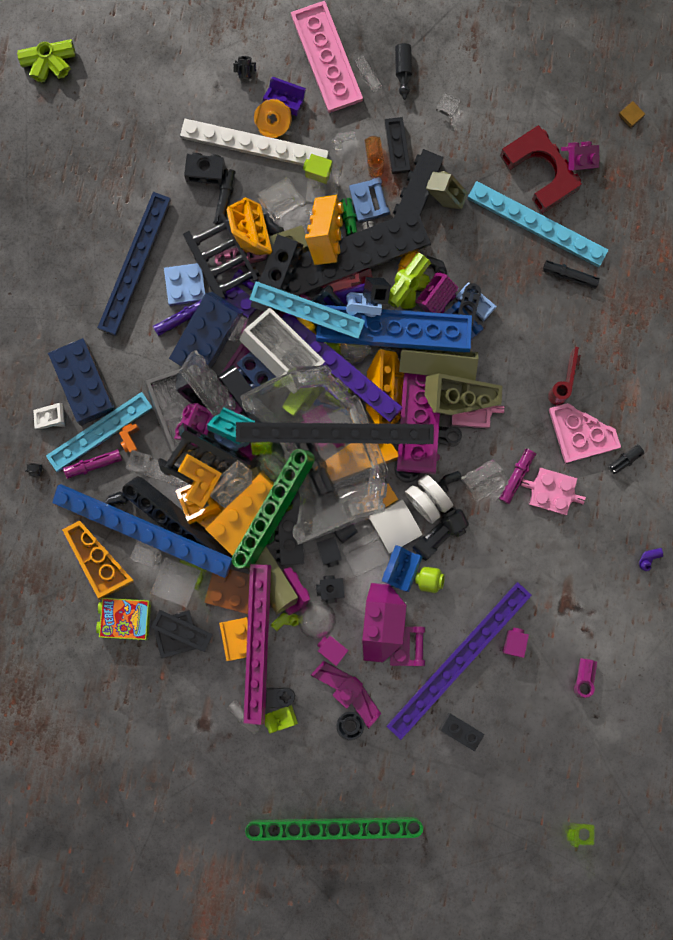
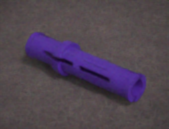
[153,299,202,337]

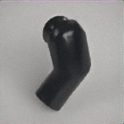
[264,213,284,235]
[426,255,447,275]

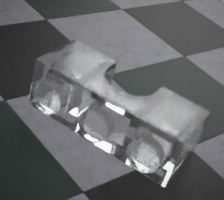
[126,450,186,488]

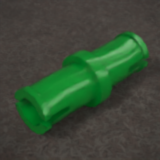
[340,198,358,236]

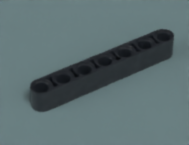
[122,476,233,565]

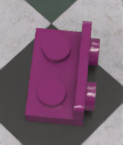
[174,403,216,448]

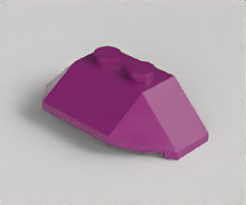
[362,583,407,663]

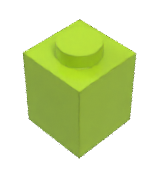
[303,154,333,184]

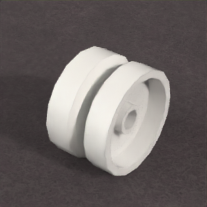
[405,474,453,524]

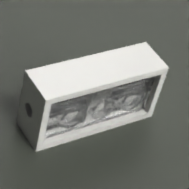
[239,308,325,393]

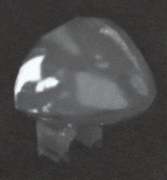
[340,343,371,364]

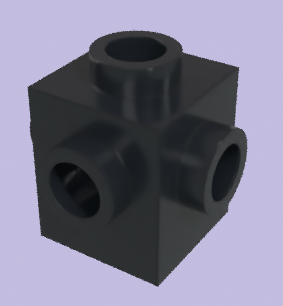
[316,575,345,604]

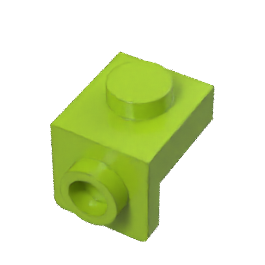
[265,705,298,734]

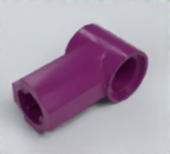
[574,658,597,698]

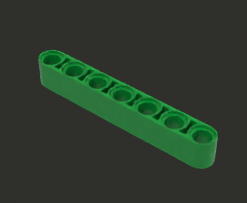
[232,449,315,569]

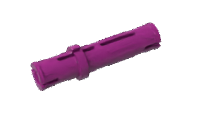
[63,449,122,479]
[499,449,536,504]

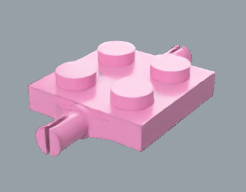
[451,405,504,428]
[520,468,586,515]

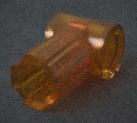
[364,136,385,177]

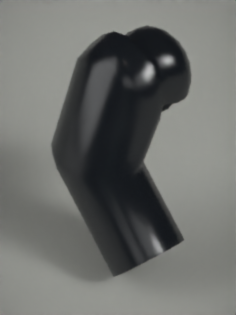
[437,471,462,493]
[104,491,128,506]

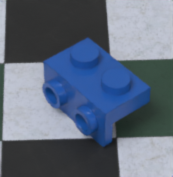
[382,545,422,592]

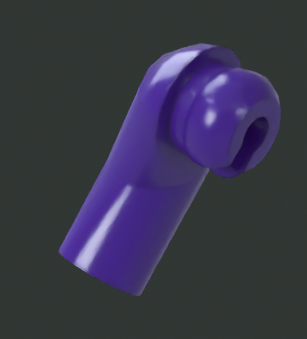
[639,548,664,571]

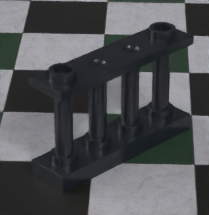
[183,213,260,300]
[158,423,251,503]

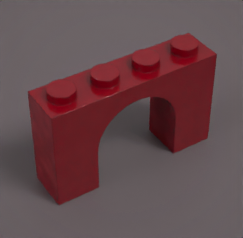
[500,125,582,214]

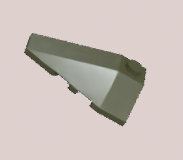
[425,374,503,415]

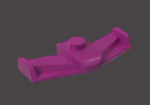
[311,661,381,729]

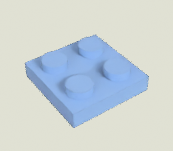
[164,263,205,306]

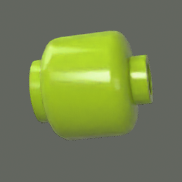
[415,567,445,593]

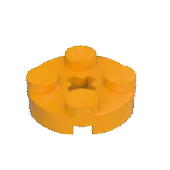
[254,99,292,138]

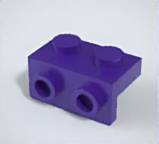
[262,77,306,116]

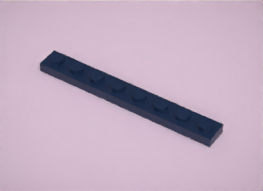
[97,192,171,336]

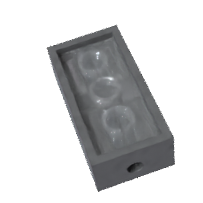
[145,368,208,455]

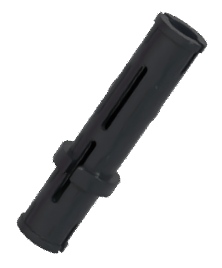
[213,169,236,225]
[542,260,600,289]

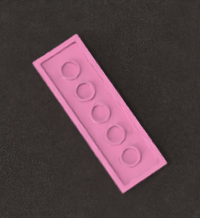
[291,1,363,113]

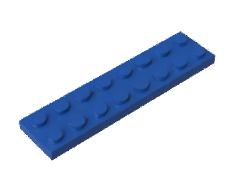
[316,305,472,353]

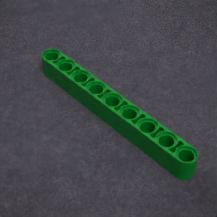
[245,817,423,841]

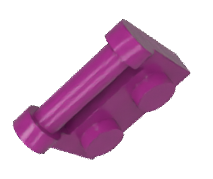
[390,627,425,666]

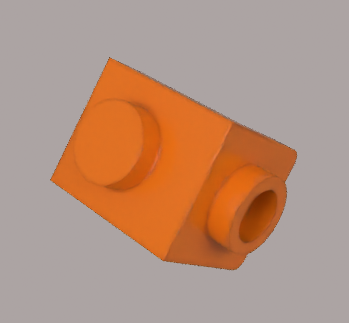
[119,424,140,455]

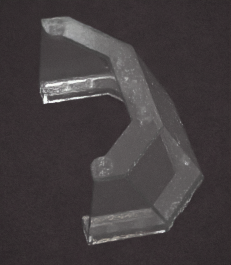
[240,365,389,545]

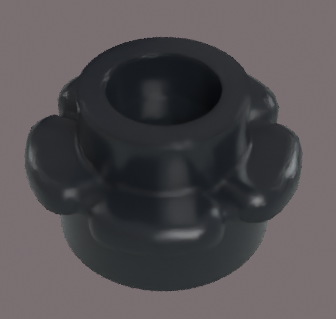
[25,463,44,476]

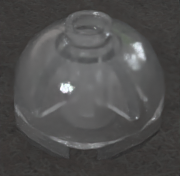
[298,600,336,639]

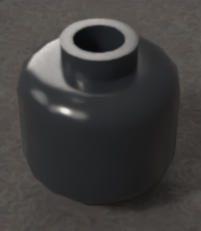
[440,507,469,537]

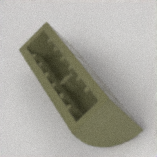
[399,348,478,380]
[242,539,298,615]

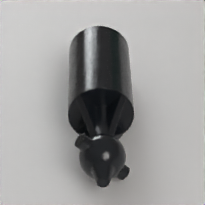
[395,43,412,100]

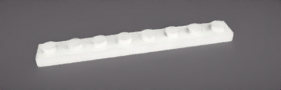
[180,119,328,166]

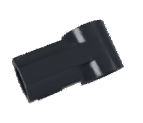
[438,426,462,447]
[412,523,450,561]

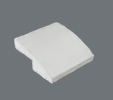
[369,499,423,554]

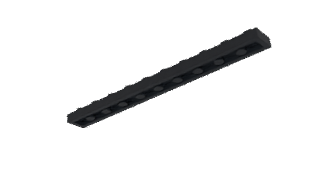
[236,422,434,444]

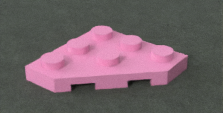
[549,403,621,464]

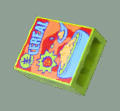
[96,598,151,640]

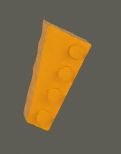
[205,471,274,556]

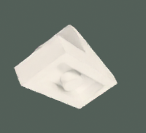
[33,403,65,429]

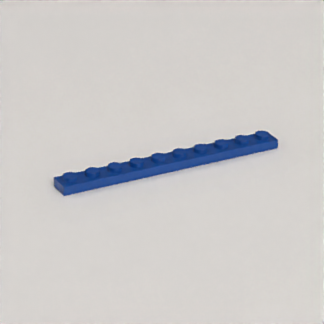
[52,484,232,578]

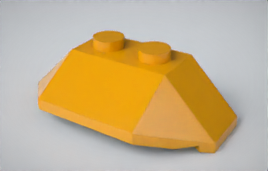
[227,197,272,255]
[366,349,404,424]

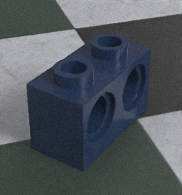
[237,352,280,395]

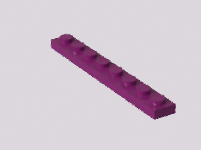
[244,564,271,725]

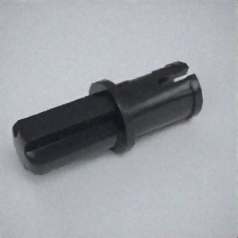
[608,444,645,474]

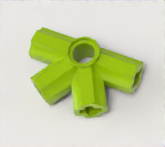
[17,39,76,82]
[388,253,431,309]

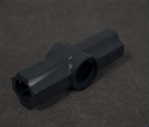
[295,443,335,497]

